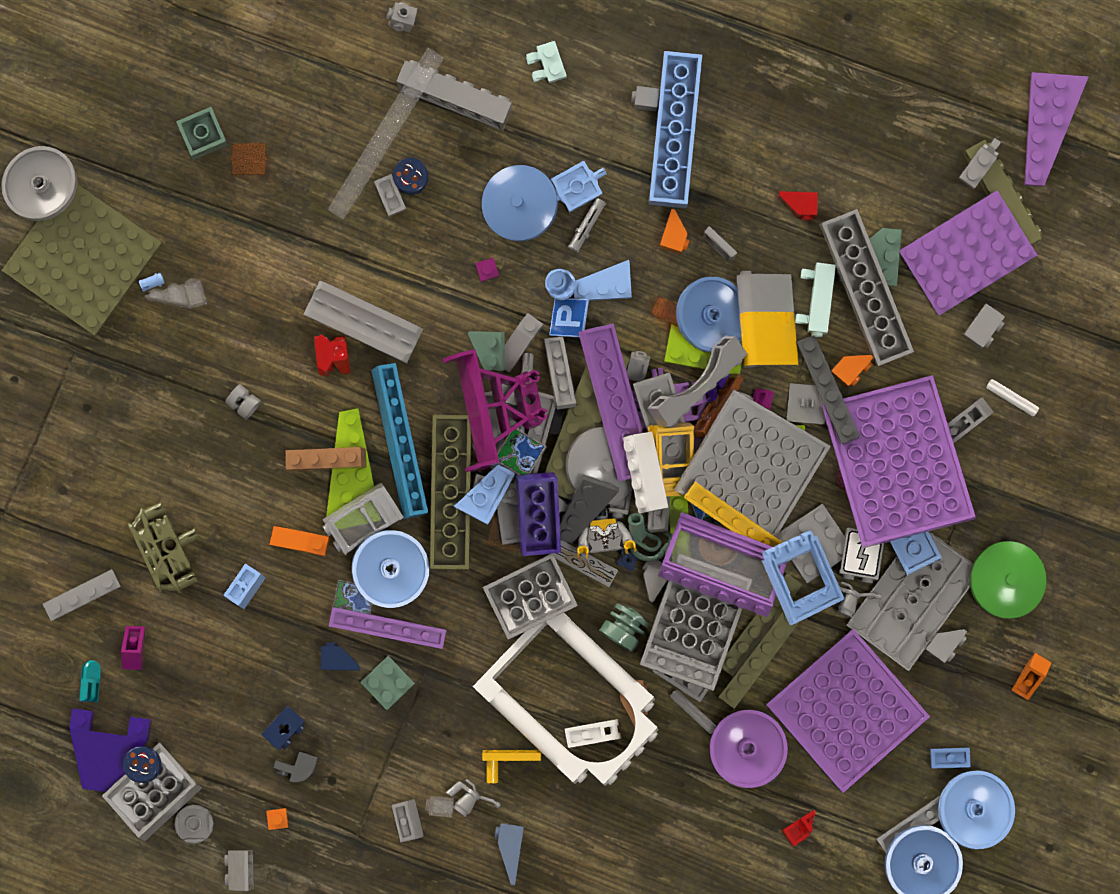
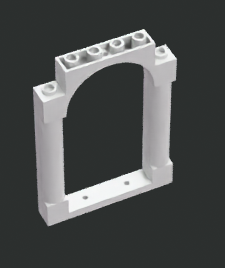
[473,613,659,786]

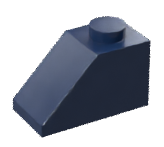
[321,643,361,671]

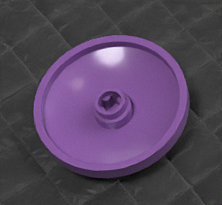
[710,710,788,788]

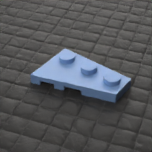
[574,260,632,301]
[454,464,515,525]

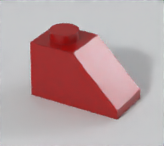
[778,191,818,221]

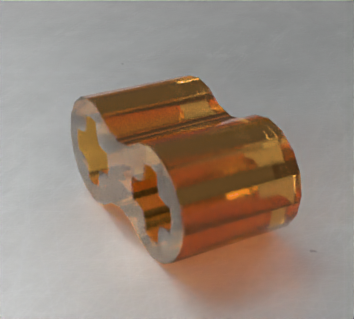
[650,296,678,327]

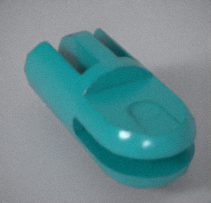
[79,660,101,703]

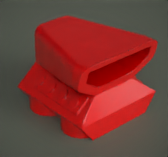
[314,334,351,376]

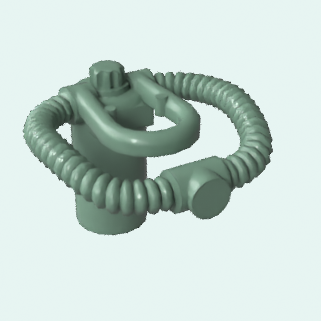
[628,513,673,562]

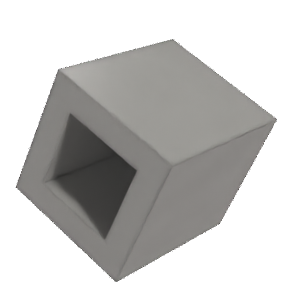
[631,86,660,111]

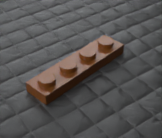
[694,374,744,438]

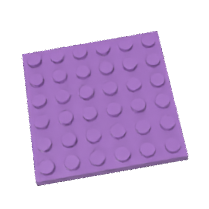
[766,629,930,793]

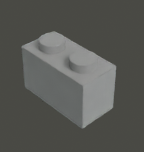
[962,304,1005,350]

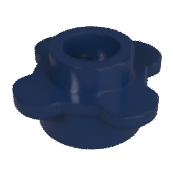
[617,549,638,571]

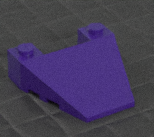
[69,709,152,792]

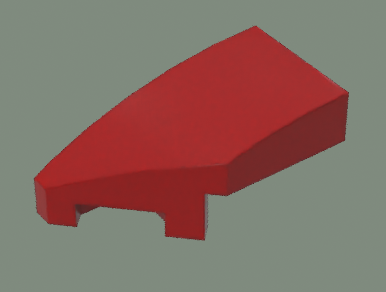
[782,810,815,847]

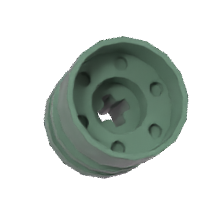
[599,603,650,652]

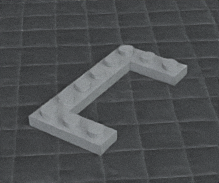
[473,384,556,506]

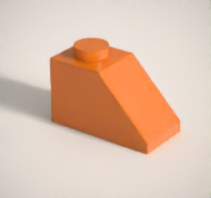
[659,209,690,255]
[1012,653,1051,700]

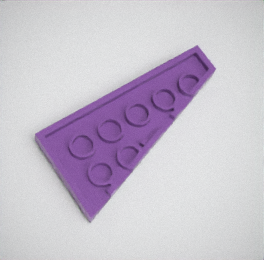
[1024,72,1088,187]

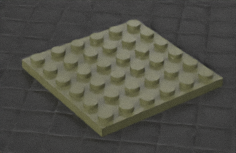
[2,184,162,337]

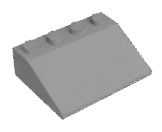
[483,554,578,640]
[102,742,202,841]

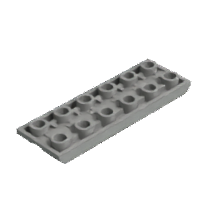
[303,281,423,364]

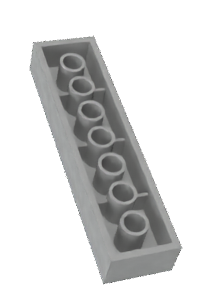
[819,209,914,366]

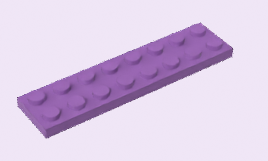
[578,324,643,481]

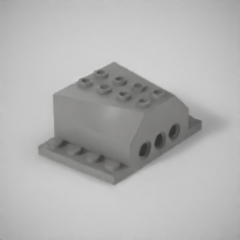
[640,554,752,691]

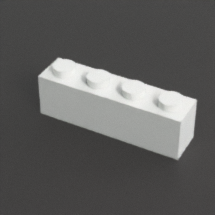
[623,432,668,514]

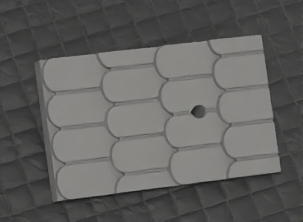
[847,531,973,671]

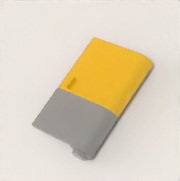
[736,271,798,368]

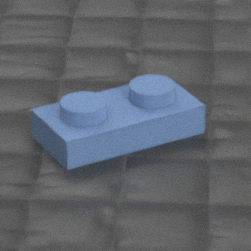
[930,748,971,768]

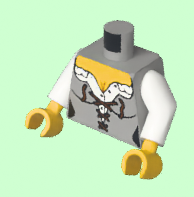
[577,508,637,559]

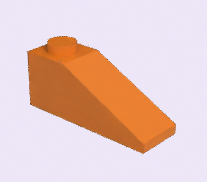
[269,526,330,557]

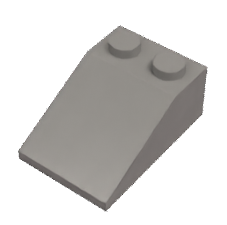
[225,850,254,891]

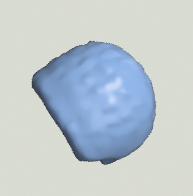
[545,269,576,300]

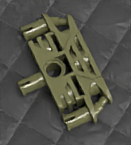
[128,501,199,593]

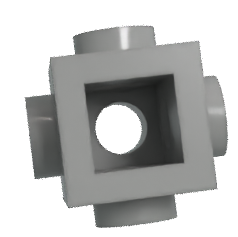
[386,2,417,33]

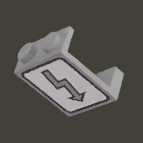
[838,528,884,583]

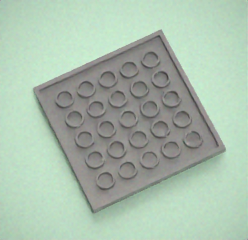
[674,389,831,537]

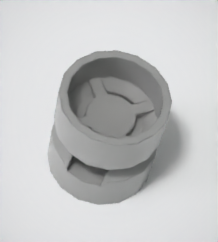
[225,384,261,420]

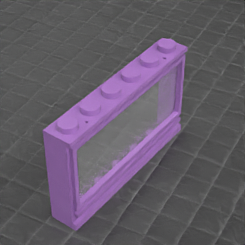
[658,512,787,617]

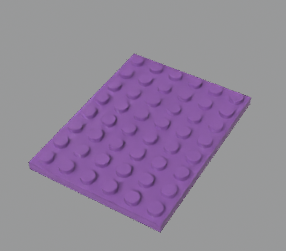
[822,375,976,548]

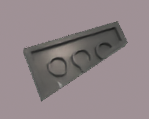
[560,475,619,544]

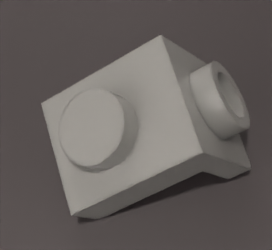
[608,493,631,519]

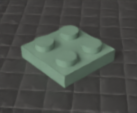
[360,656,415,710]

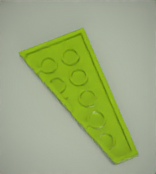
[324,408,381,533]

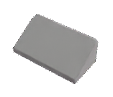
[392,799,424,843]

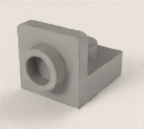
[627,351,650,382]

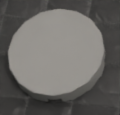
[174,805,214,844]

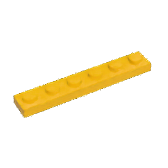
[684,481,783,547]

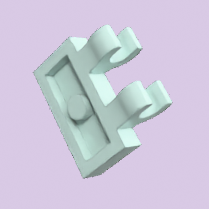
[526,41,567,83]

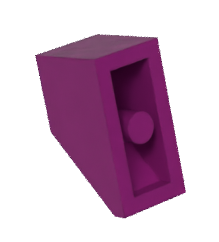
[121,626,145,670]

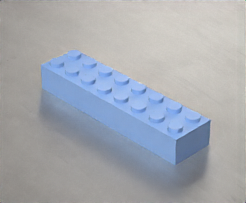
[649,51,702,208]

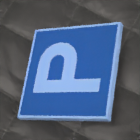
[549,299,589,337]

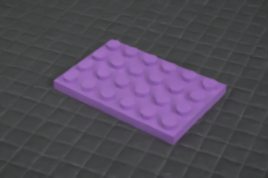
[899,191,1038,316]

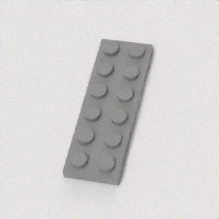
[633,372,687,478]

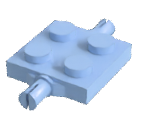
[551,161,607,213]

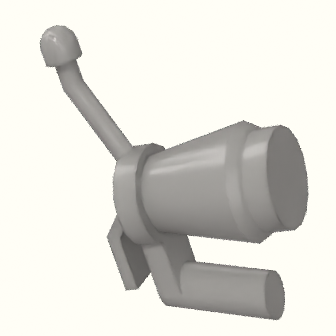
[837,582,882,618]
[446,779,501,817]

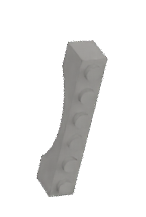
[647,336,747,427]

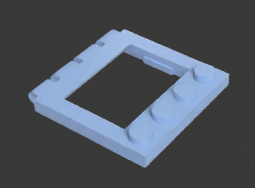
[762,530,844,625]

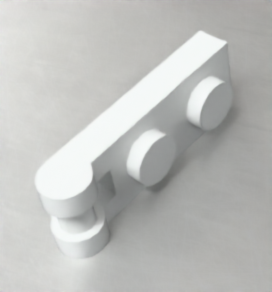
[565,719,621,748]

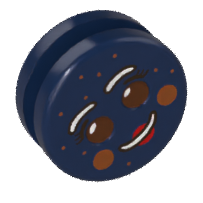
[393,158,428,195]
[123,746,162,783]

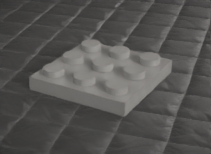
[777,504,845,584]

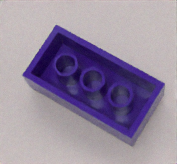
[516,472,561,556]

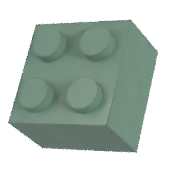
[176,107,228,160]

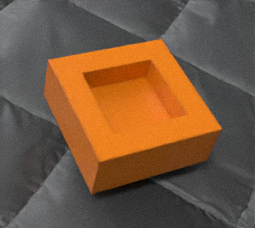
[266,808,289,830]

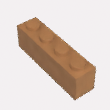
[286,447,367,471]

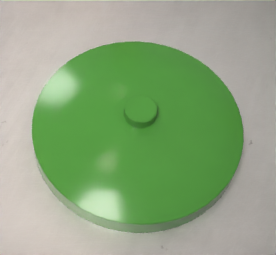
[970,541,1046,619]

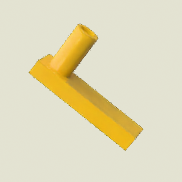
[482,750,541,783]

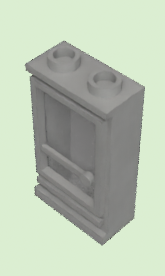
[322,483,404,555]

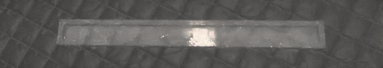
[328,47,445,220]

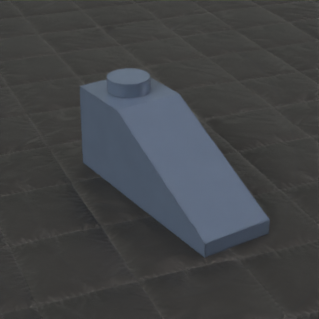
[495,823,524,885]

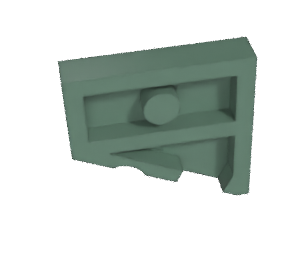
[468,331,505,371]

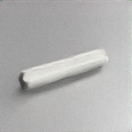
[986,379,1039,416]

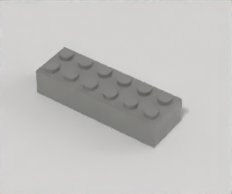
[396,60,512,131]

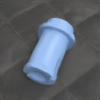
[139,272,165,292]

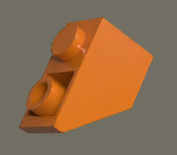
[831,355,874,388]

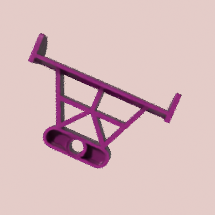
[442,349,548,472]

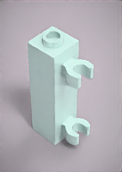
[795,263,836,337]

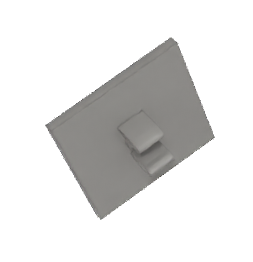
[787,383,825,425]

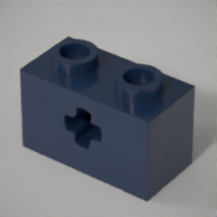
[261,706,306,750]

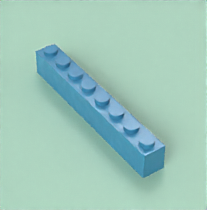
[371,363,428,519]

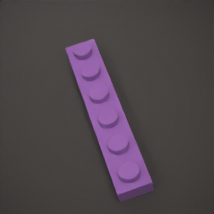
[329,607,446,649]

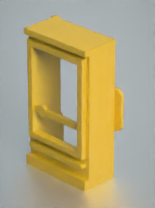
[648,423,694,497]

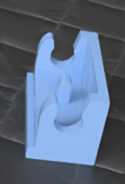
[224,563,266,609]

